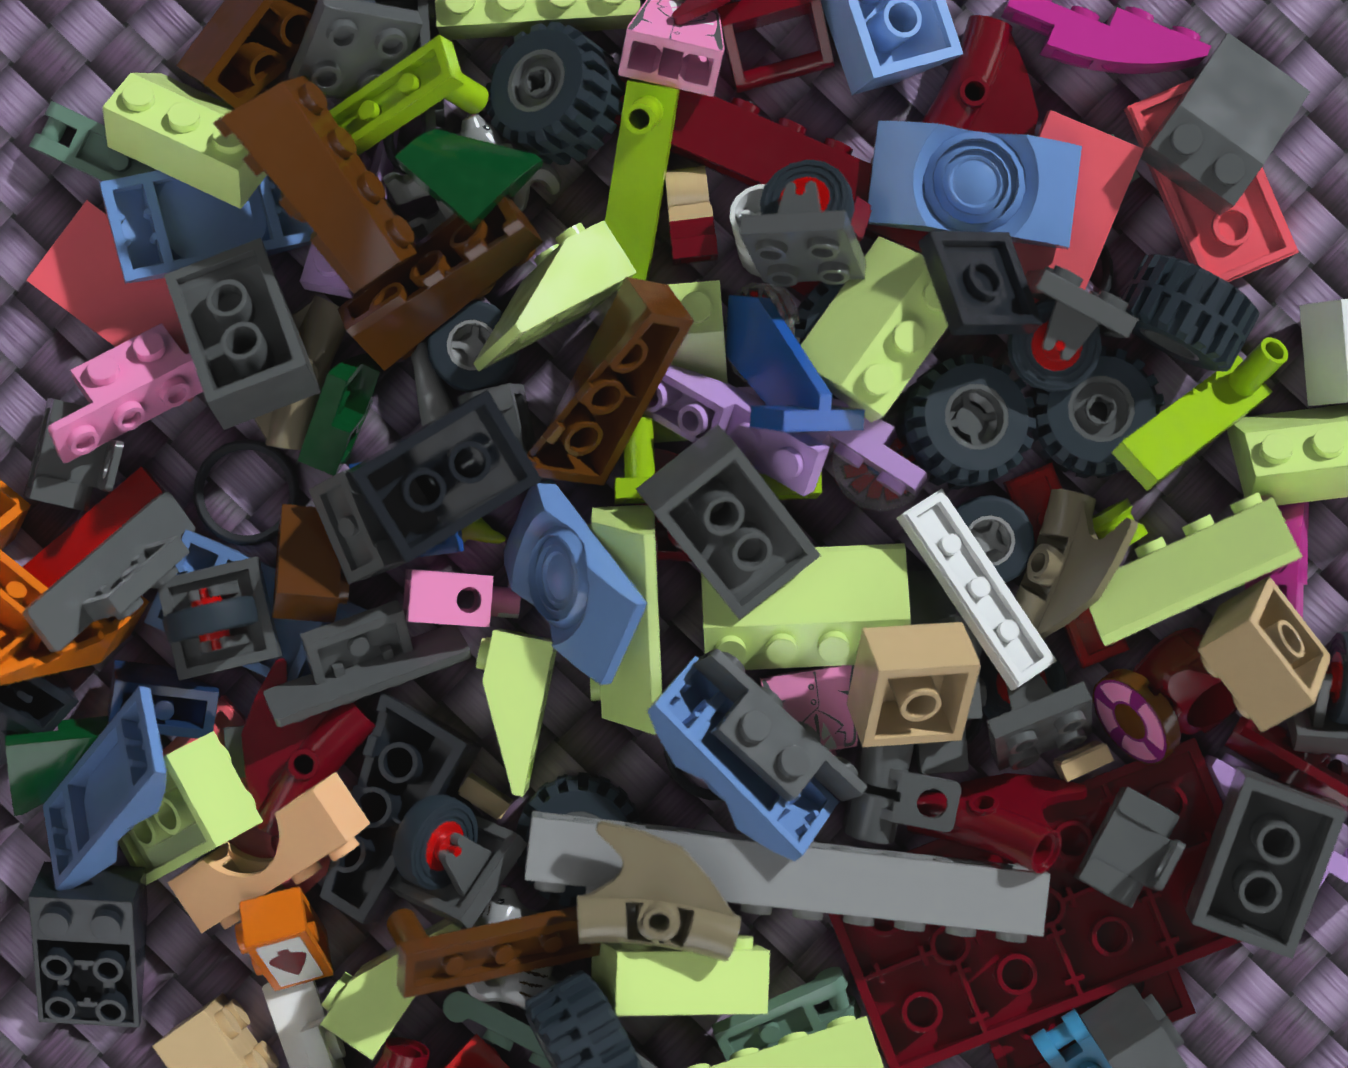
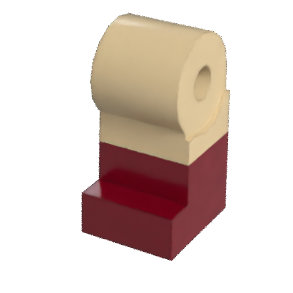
[665,166,718,266]

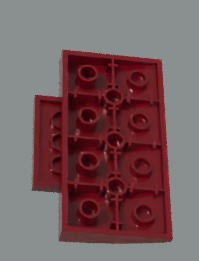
[828,737,1242,1068]

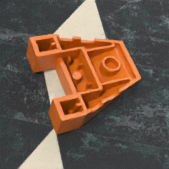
[0,480,149,686]

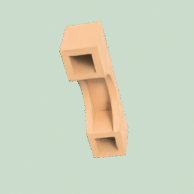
[167,772,371,934]

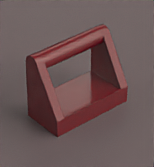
[717,0,834,93]

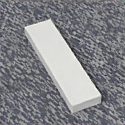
[896,489,1057,691]

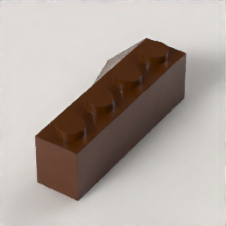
[176,0,318,109]
[213,75,421,293]
[337,195,543,371]
[527,277,694,486]

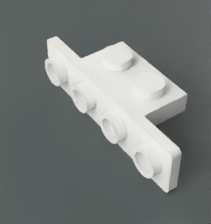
[262,980,346,1068]

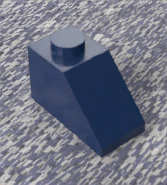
[108,660,219,738]

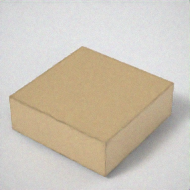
[1053,740,1114,782]
[458,773,514,820]

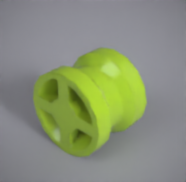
[1092,498,1148,545]

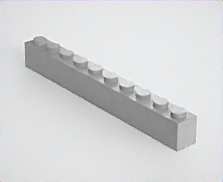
[524,811,1050,943]

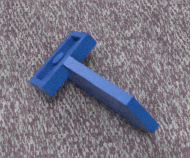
[726,295,865,432]

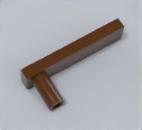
[386,906,601,998]

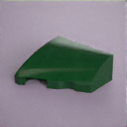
[395,129,544,230]
[297,353,387,476]
[5,716,108,816]

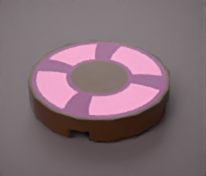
[1092,669,1181,765]

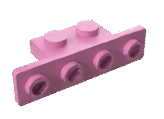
[48,323,203,463]

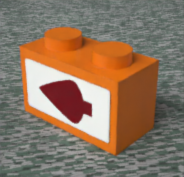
[235,886,334,991]

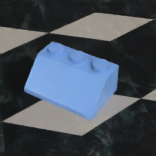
[821,0,963,95]

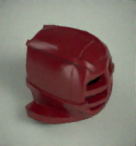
[1132,627,1238,734]

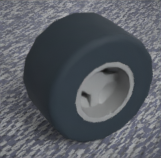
[427,300,520,393]
[955,495,1035,584]

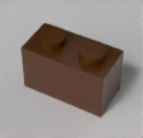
[272,504,350,623]

